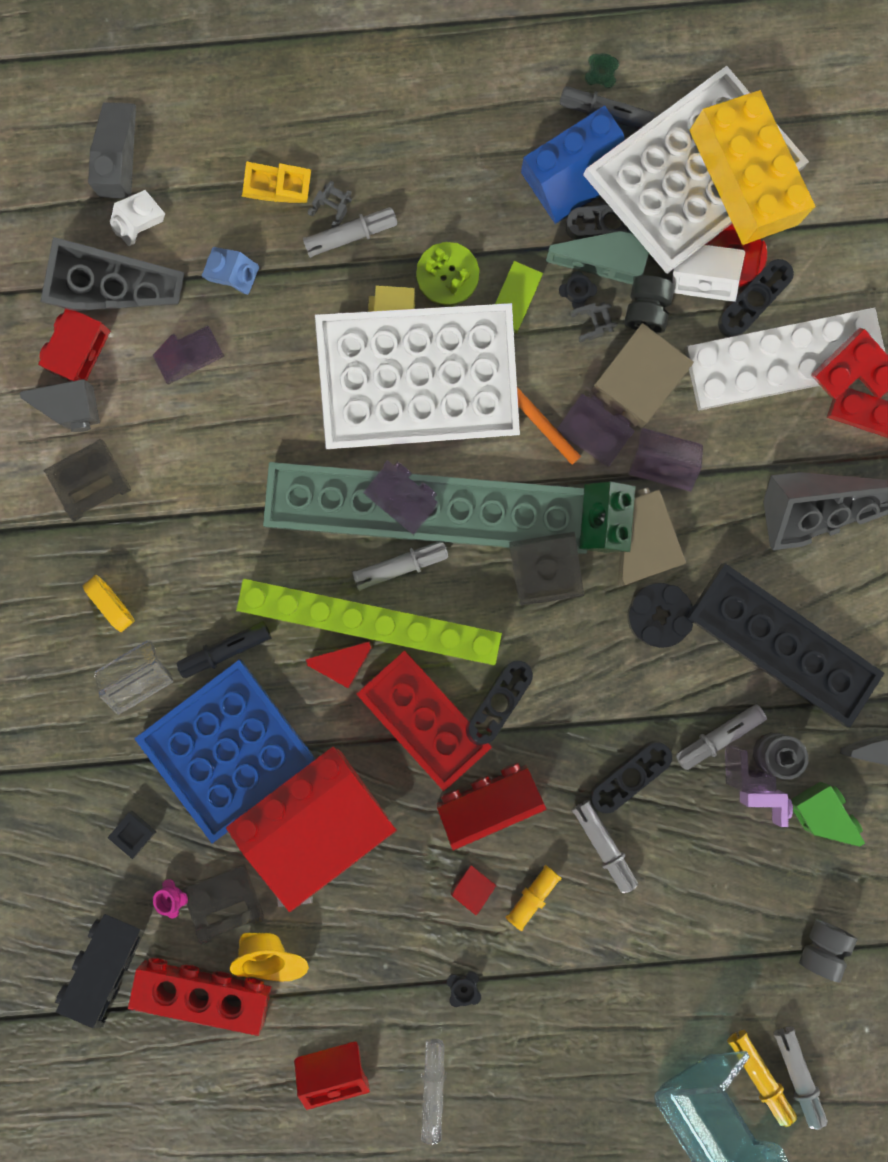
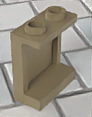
[591,323,694,429]

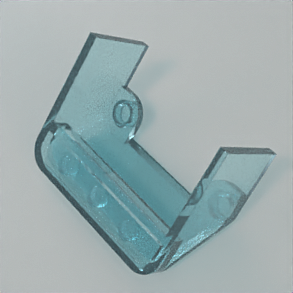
[654,1051,789,1162]

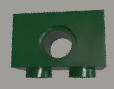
[579,482,635,553]

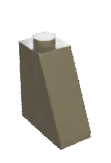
[618,487,686,587]

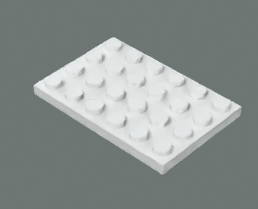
[583,66,809,274]
[315,303,520,449]

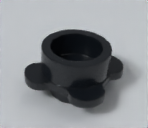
[559,271,597,309]
[447,971,481,1007]

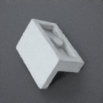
[672,245,745,302]

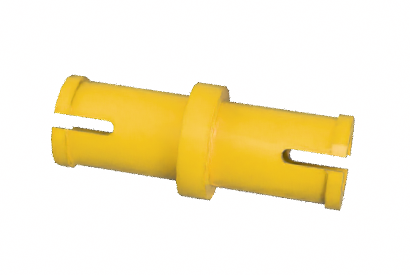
[505,865,562,931]

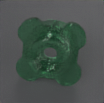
[585,53,619,89]

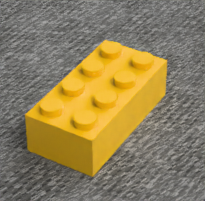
[689,90,816,245]

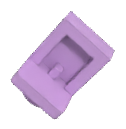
[740,784,793,827]

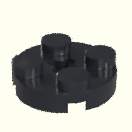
[627,583,693,648]

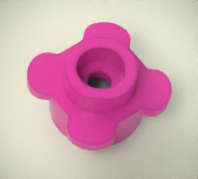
[153,879,188,919]

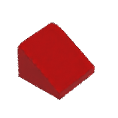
[451,865,496,915]

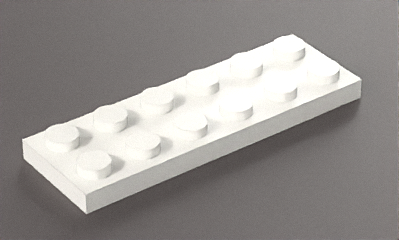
[685,308,885,411]

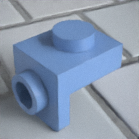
[202,247,259,294]

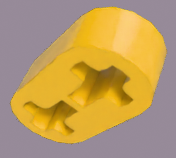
[82,575,135,632]

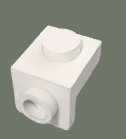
[110,190,165,246]

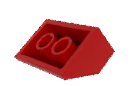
[437,763,547,851]

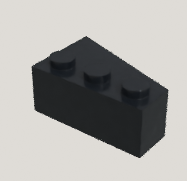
[55,914,145,1028]

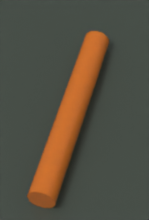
[517,387,582,465]

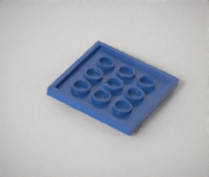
[134,659,315,844]

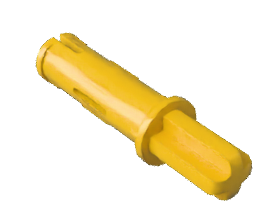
[727,1030,797,1127]

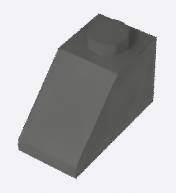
[20,379,100,432]

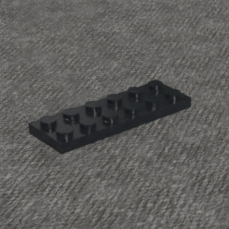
[686,563,885,728]

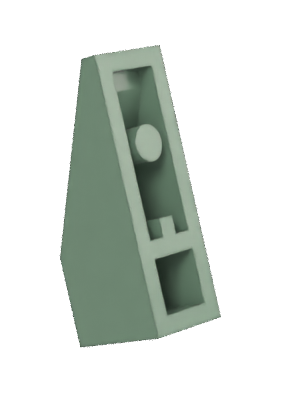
[546,230,649,285]

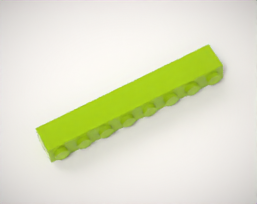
[236,579,502,665]

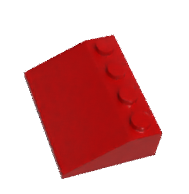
[226,746,397,912]

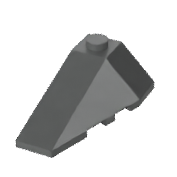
[40,237,185,311]
[763,472,888,550]

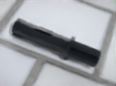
[177,621,272,678]

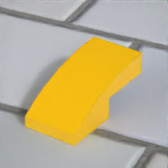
[242,161,311,203]

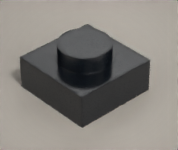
[108,811,157,859]

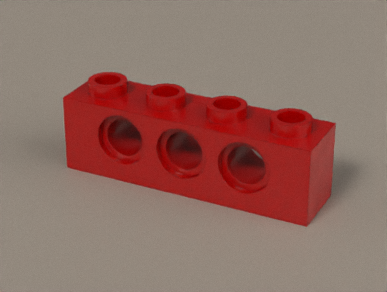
[128,958,272,1036]

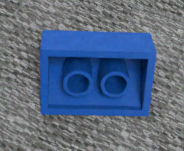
[521,106,625,224]

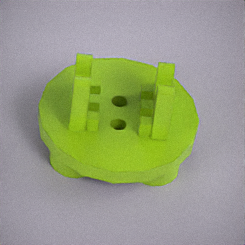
[416,242,480,307]

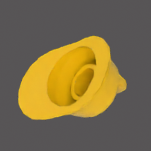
[230,933,309,982]

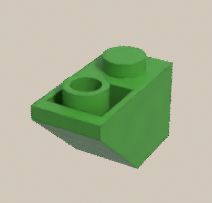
[791,782,865,847]

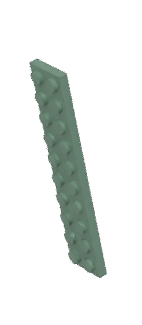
[263,462,587,554]

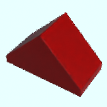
[306,641,373,688]

